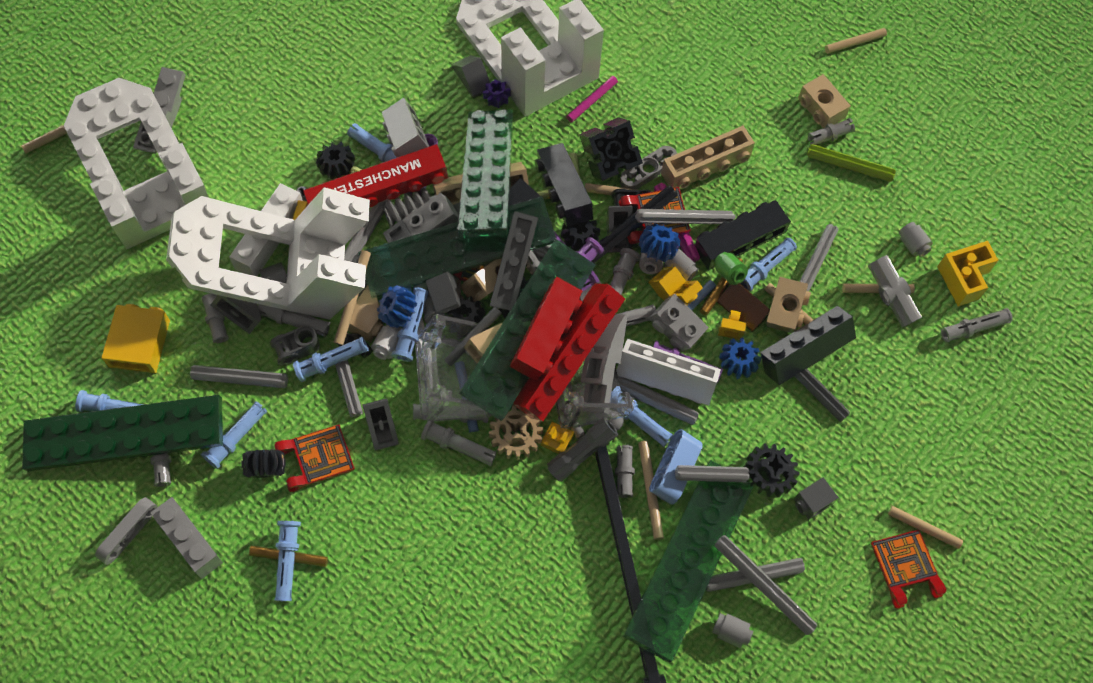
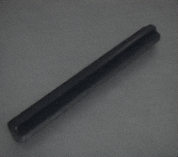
[590,185,677,265]

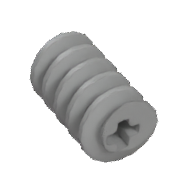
[384,188,431,228]

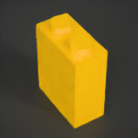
[102,304,170,373]

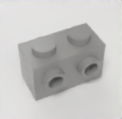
[403,193,463,247]
[649,294,709,352]

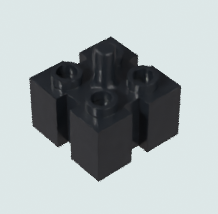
[579,117,643,181]

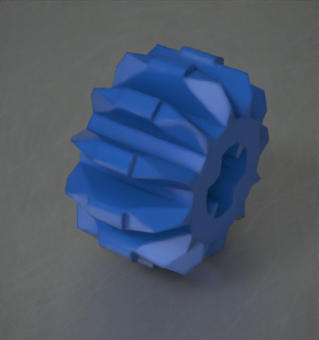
[639,223,681,263]
[376,285,417,328]
[719,337,761,380]

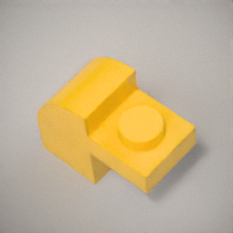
[648,266,703,305]

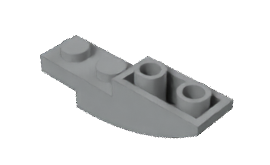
[133,67,186,154]
[581,314,627,412]

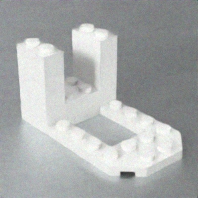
[456,0,604,117]
[64,78,209,249]
[166,188,370,320]

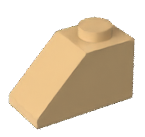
[348,282,384,343]

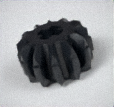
[316,141,355,181]
[561,220,600,252]
[444,295,485,336]
[241,449,286,478]

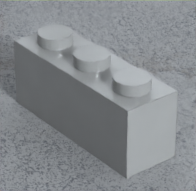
[382,98,429,158]
[151,497,223,579]

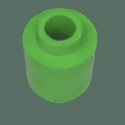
[714,252,748,285]

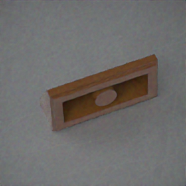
[717,284,770,332]

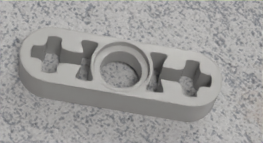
[620,146,677,189]
[95,497,157,565]

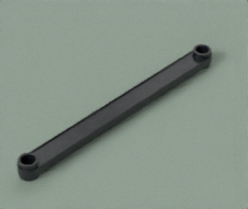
[586,429,666,683]

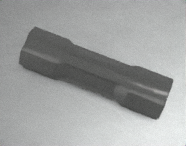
[547,417,618,482]

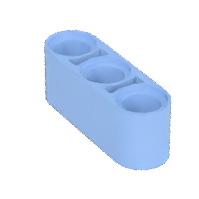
[649,429,702,505]

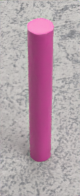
[566,76,618,123]

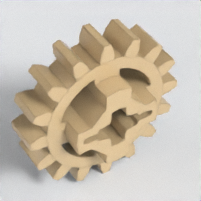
[489,405,543,460]

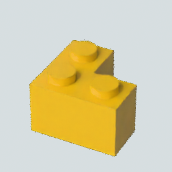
[937,241,999,306]

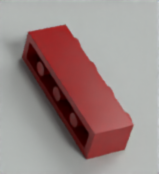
[509,277,583,381]

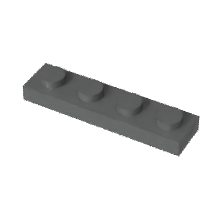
[490,211,538,312]

